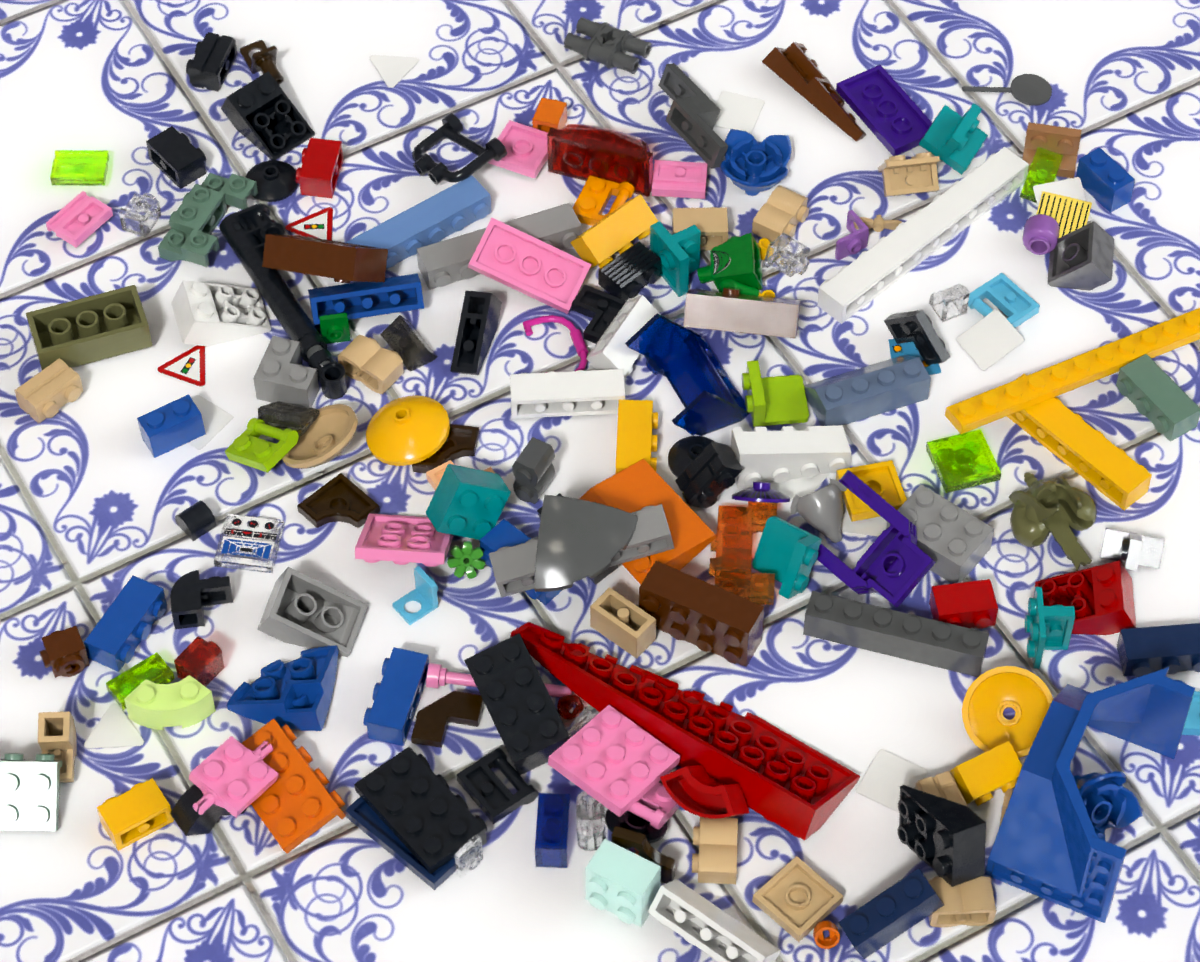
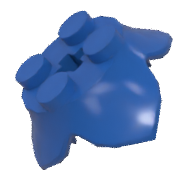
[720,129,792,196]
[1073,771,1143,841]

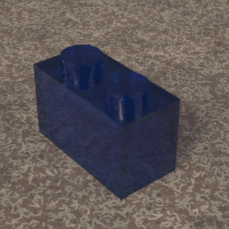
[535,793,571,868]

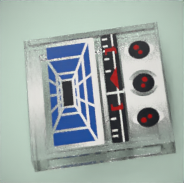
[214,513,285,573]

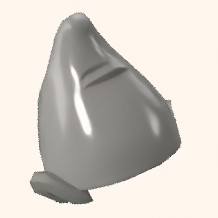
[790,479,847,543]

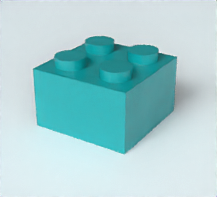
[426,464,511,540]

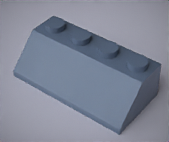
[804,355,931,426]

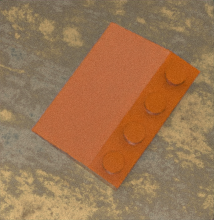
[579,459,717,584]

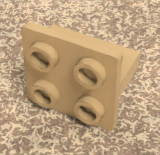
[878,152,940,197]

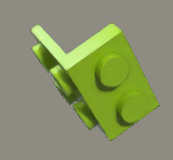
[741,360,809,427]

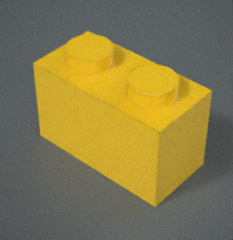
[949,741,1022,806]
[97,778,174,851]

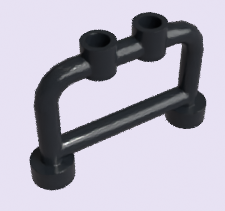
[412,113,507,185]

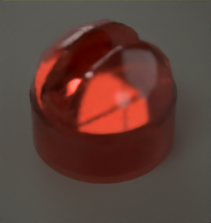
[557,694,585,720]

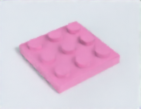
[355,513,454,567]
[548,705,680,817]

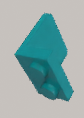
[752,516,822,599]

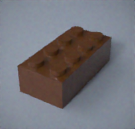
[639,561,764,667]

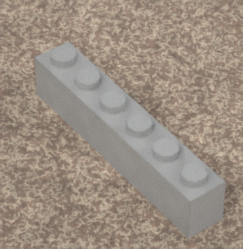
[417,203,582,290]
[489,504,675,597]

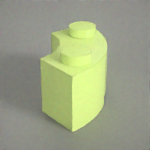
[124,675,215,730]

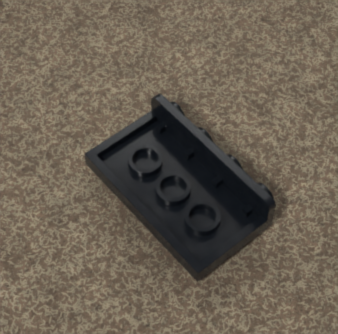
[354,747,488,874]

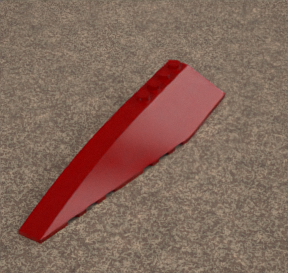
[510,622,860,841]

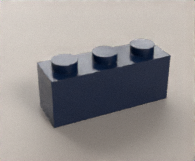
[1117,623,1200,677]
[838,868,944,959]

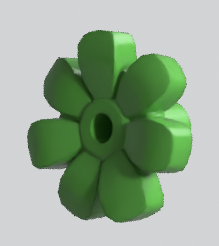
[447,541,485,579]

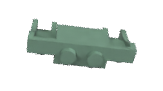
[158,173,258,267]

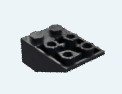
[221,71,315,160]
[897,785,986,887]

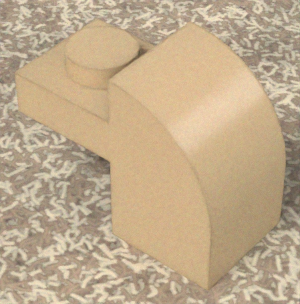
[38,711,77,783]

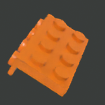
[241,719,346,854]

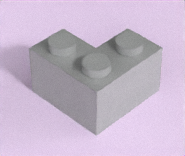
[253,336,319,411]

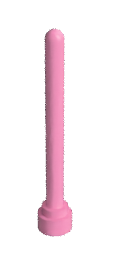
[426,663,572,698]

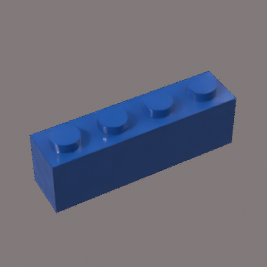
[308,273,424,325]

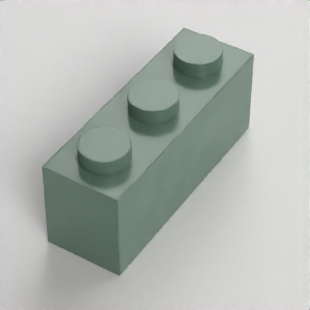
[1116,354,1200,442]

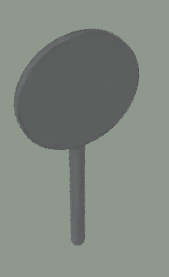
[962,74,1052,106]

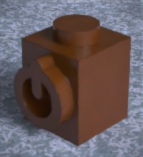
[39,626,89,677]

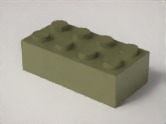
[26,285,153,370]

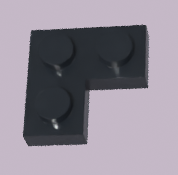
[572,285,626,344]
[884,310,950,365]

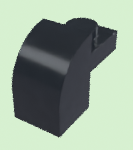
[170,570,233,629]
[170,784,248,836]

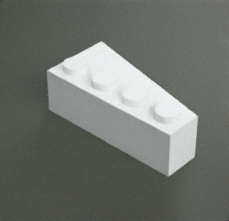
[731,425,852,489]

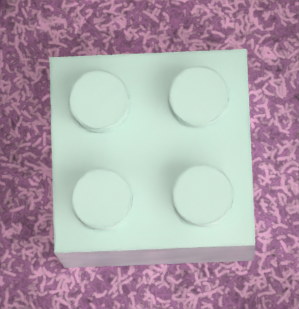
[585,839,661,927]

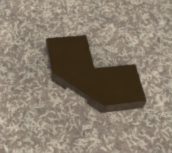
[411,691,484,748]

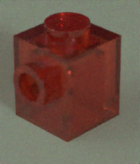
[174,636,225,687]

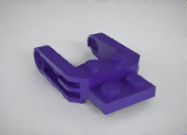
[799,470,936,608]

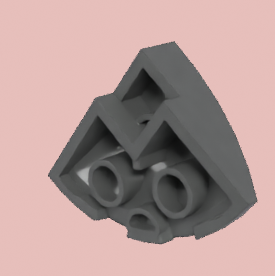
[534,495,638,592]

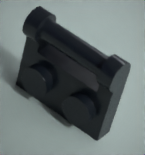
[457,748,539,824]

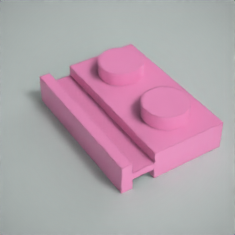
[652,160,708,199]
[46,191,113,248]

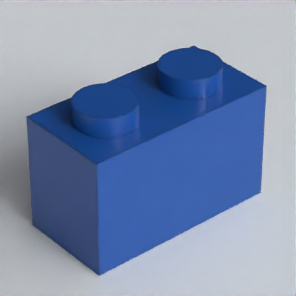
[1076,147,1135,213]
[137,394,206,458]

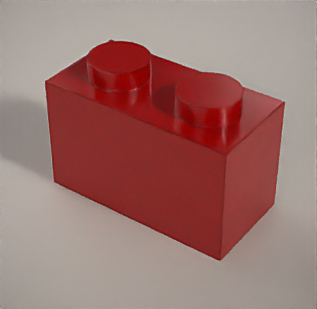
[296,138,344,198]
[929,579,998,629]

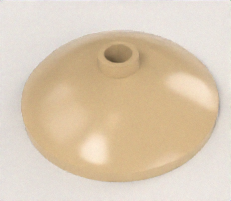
[282,404,358,469]

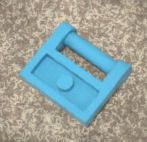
[965,273,1040,328]

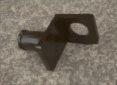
[240,40,284,85]

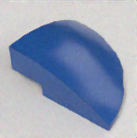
[226,645,339,731]

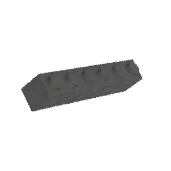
[803,590,989,677]

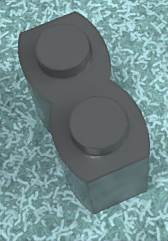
[512,437,555,504]

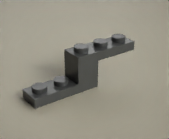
[658,63,728,169]

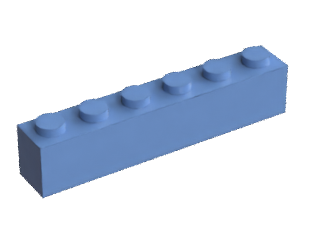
[345,176,491,283]

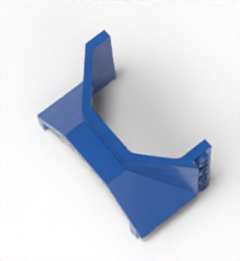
[985,667,1195,923]

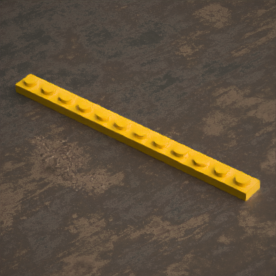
[945,308,1200,434]

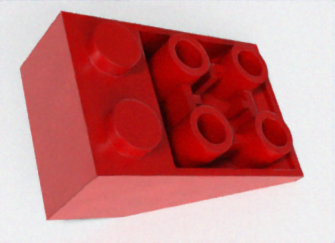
[1035,560,1136,635]

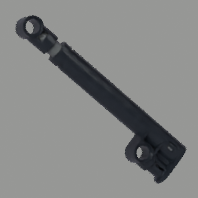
[219,203,347,399]

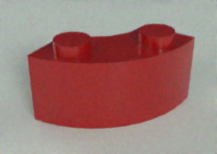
[660,765,750,819]

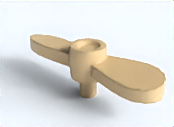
[853,214,902,232]

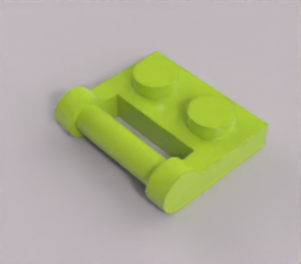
[224,418,299,473]

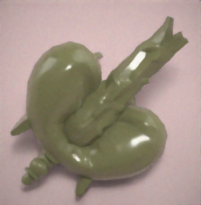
[1009,472,1097,571]

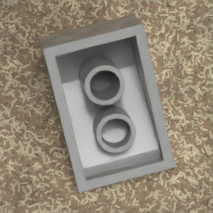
[257,567,368,657]

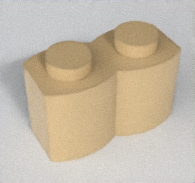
[752,185,809,246]
[338,335,404,394]
[692,817,738,884]
[928,876,996,927]

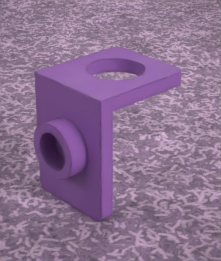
[835,210,869,260]

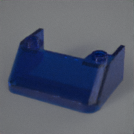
[625,313,750,436]

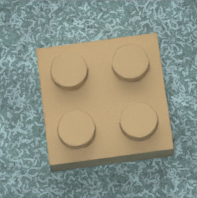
[752,856,843,942]

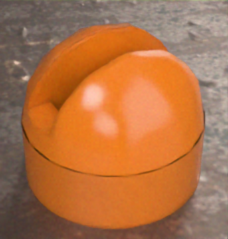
[813,920,840,949]

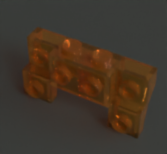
[709,501,778,605]

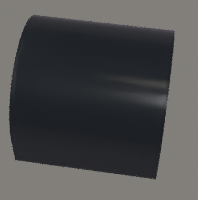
[175,500,217,541]

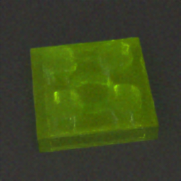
[926,429,1001,493]

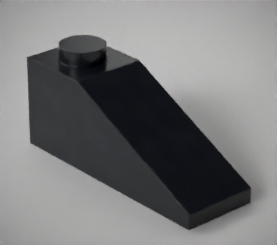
[450,290,502,375]

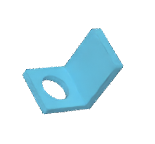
[392,566,439,625]

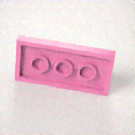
[468,218,592,314]

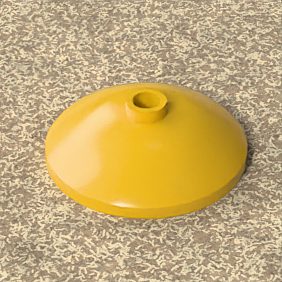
[366,395,450,466]
[962,666,1053,758]

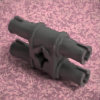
[564,17,651,74]

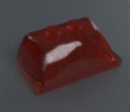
[547,124,653,197]

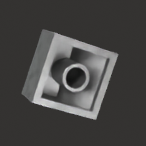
[1047,221,1114,291]

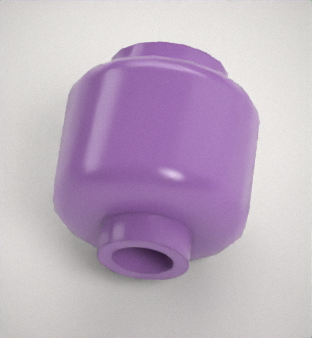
[1022,214,1060,255]

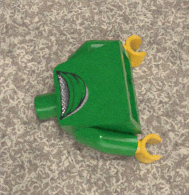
[697,233,775,298]

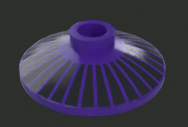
[732,482,790,503]

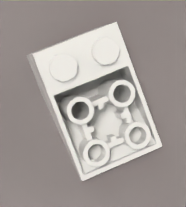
[171,280,271,346]

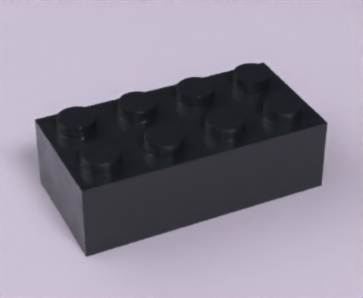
[464,633,570,775]

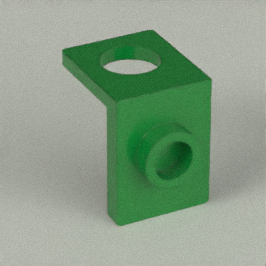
[319,313,350,344]

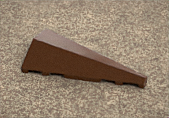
[761,42,867,142]

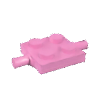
[188,736,279,818]

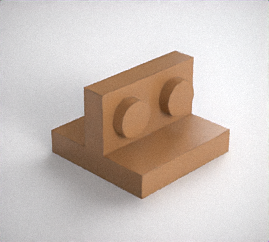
[1022,122,1082,178]

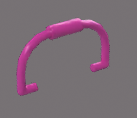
[523,315,588,373]

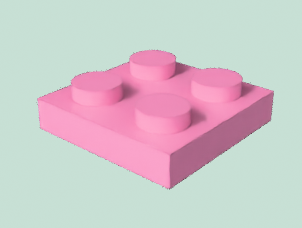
[488,120,558,179]

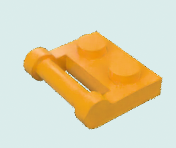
[573,175,635,226]

